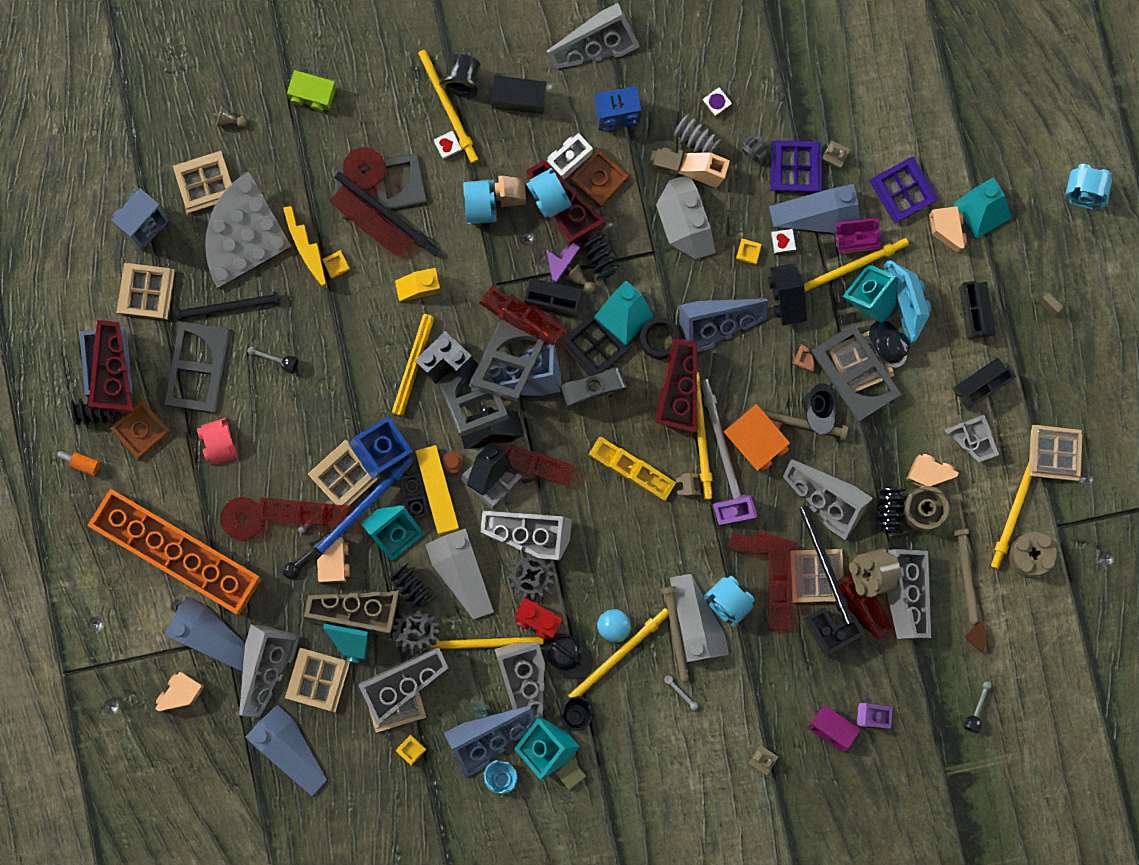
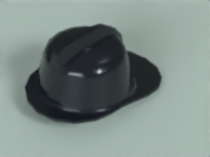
[869,321,910,368]
[803,383,837,434]
[545,633,593,679]

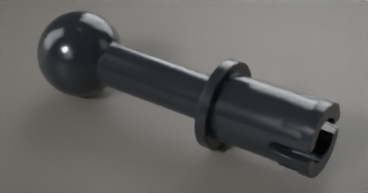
[283,531,331,579]

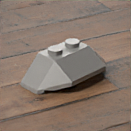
[656,176,716,260]

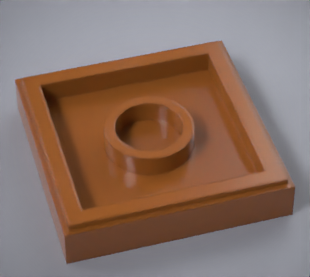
[570,149,629,208]
[110,400,171,460]

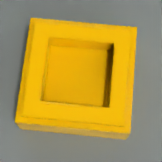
[736,239,762,266]
[322,250,351,279]
[396,735,427,766]

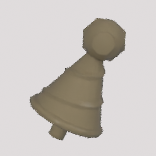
[213,106,247,128]
[565,264,595,293]

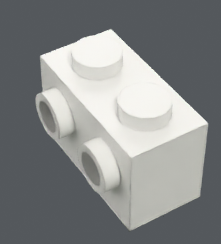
[547,133,593,180]

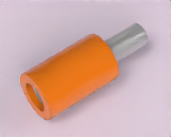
[57,450,100,476]

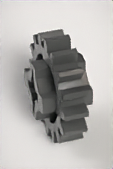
[507,554,554,600]
[392,610,440,654]

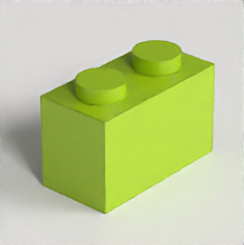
[287,70,336,112]

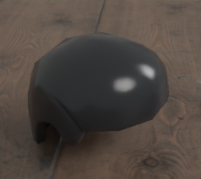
[560,696,593,731]

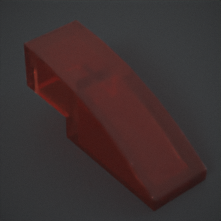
[726,530,797,555]
[838,573,892,639]

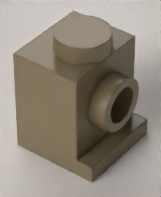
[650,148,683,176]

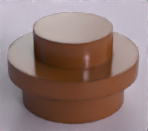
[442,452,463,473]

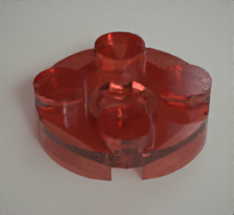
[343,147,386,191]
[220,497,264,541]

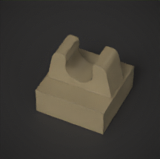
[822,140,850,170]
[676,473,702,496]
[748,745,778,775]

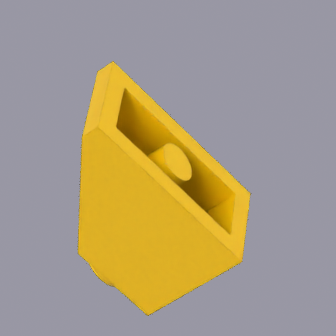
[395,268,441,302]

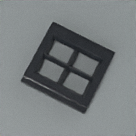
[559,309,632,377]

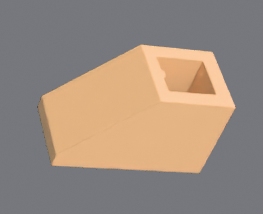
[678,153,730,188]
[495,176,526,207]
[929,206,967,253]
[906,454,959,487]
[317,537,350,584]
[155,672,205,712]

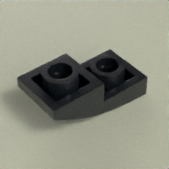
[400,472,429,519]

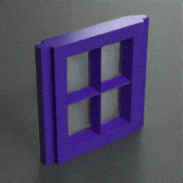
[770,140,822,193]
[869,157,939,224]

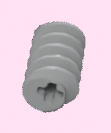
[674,114,721,153]

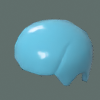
[597,609,632,644]
[484,760,518,794]

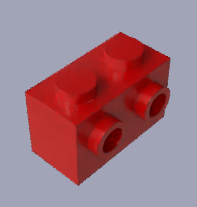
[514,598,563,641]

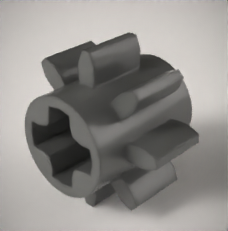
[742,135,768,161]

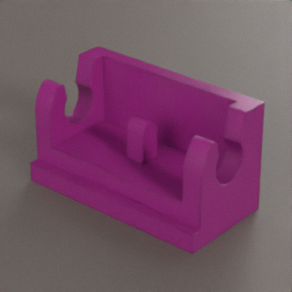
[835,218,881,254]
[807,705,861,753]

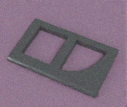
[334,154,427,219]
[469,320,548,402]
[164,321,230,413]
[811,324,901,422]
[438,361,509,437]

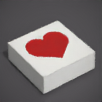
[434,131,462,160]
[771,229,796,254]

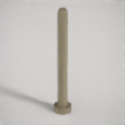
[762,410,848,441]
[954,529,979,624]
[661,586,689,682]

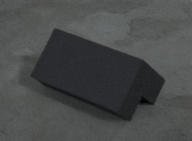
[491,75,547,114]
[524,278,582,317]
[959,281,996,339]
[953,358,1016,410]

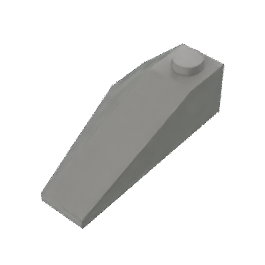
[547,3,640,69]
[783,459,873,540]
[480,511,572,560]
[425,529,494,620]
[670,574,729,663]
[239,624,300,717]
[495,643,545,736]

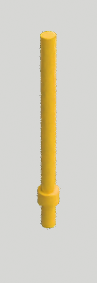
[418,50,479,164]
[804,238,909,292]
[697,372,713,500]
[990,453,1041,570]
[568,608,669,698]
[415,637,543,651]

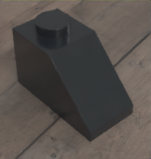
[467,442,512,496]

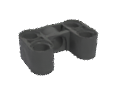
[561,367,627,410]

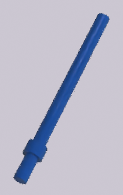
[317,456,414,554]

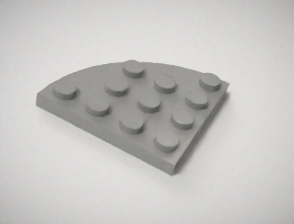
[205,171,291,288]

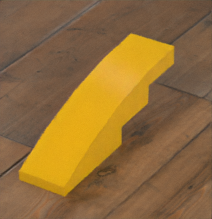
[283,206,327,289]
[588,437,676,501]
[415,445,459,536]

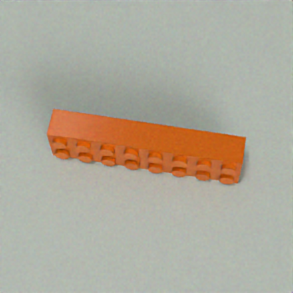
[87,488,262,616]

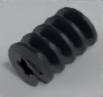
[579,234,620,281]
[71,398,118,426]
[876,488,906,534]
[390,563,436,610]

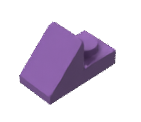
[547,243,580,284]
[713,495,757,525]
[857,703,892,729]

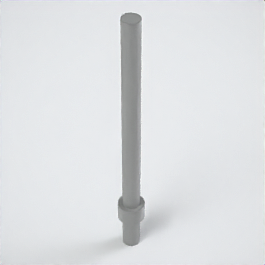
[700,379,741,499]

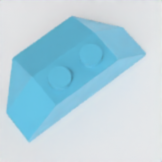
[884,260,931,345]

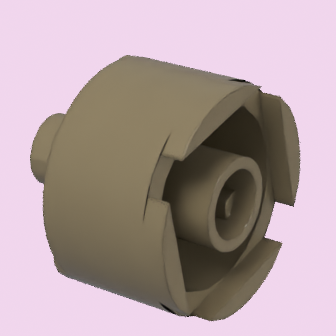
[902,486,949,532]
[1008,532,1057,577]
[849,548,901,597]

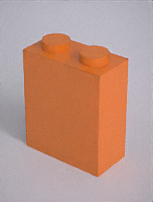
[724,404,790,471]

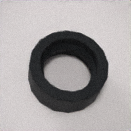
[639,317,681,360]

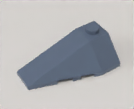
[769,184,860,234]
[679,299,768,352]
[471,344,561,396]
[164,597,245,672]
[245,705,327,796]
[444,706,536,778]

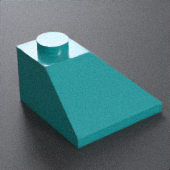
[953,177,1012,239]
[842,264,898,323]
[594,281,653,346]
[360,506,425,562]
[323,624,371,663]
[514,717,580,780]

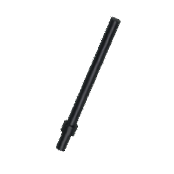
[334,171,440,256]
[799,506,854,626]

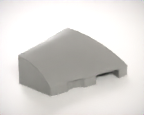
[945,415,1000,462]
[461,465,522,509]

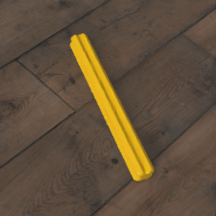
[392,314,434,416]

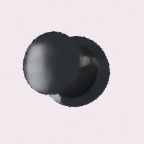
[439,54,481,98]

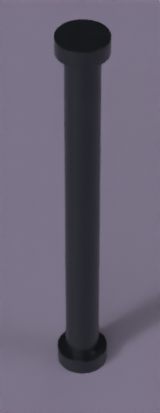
[175,292,279,321]

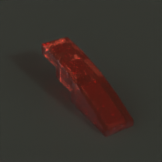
[330,184,411,257]
[479,285,565,345]
[493,442,575,486]
[258,497,350,526]
[768,541,792,630]

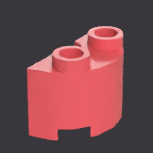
[197,418,238,466]

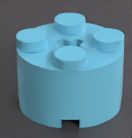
[1065,164,1112,209]
[526,168,572,218]
[463,180,497,224]
[704,576,755,627]

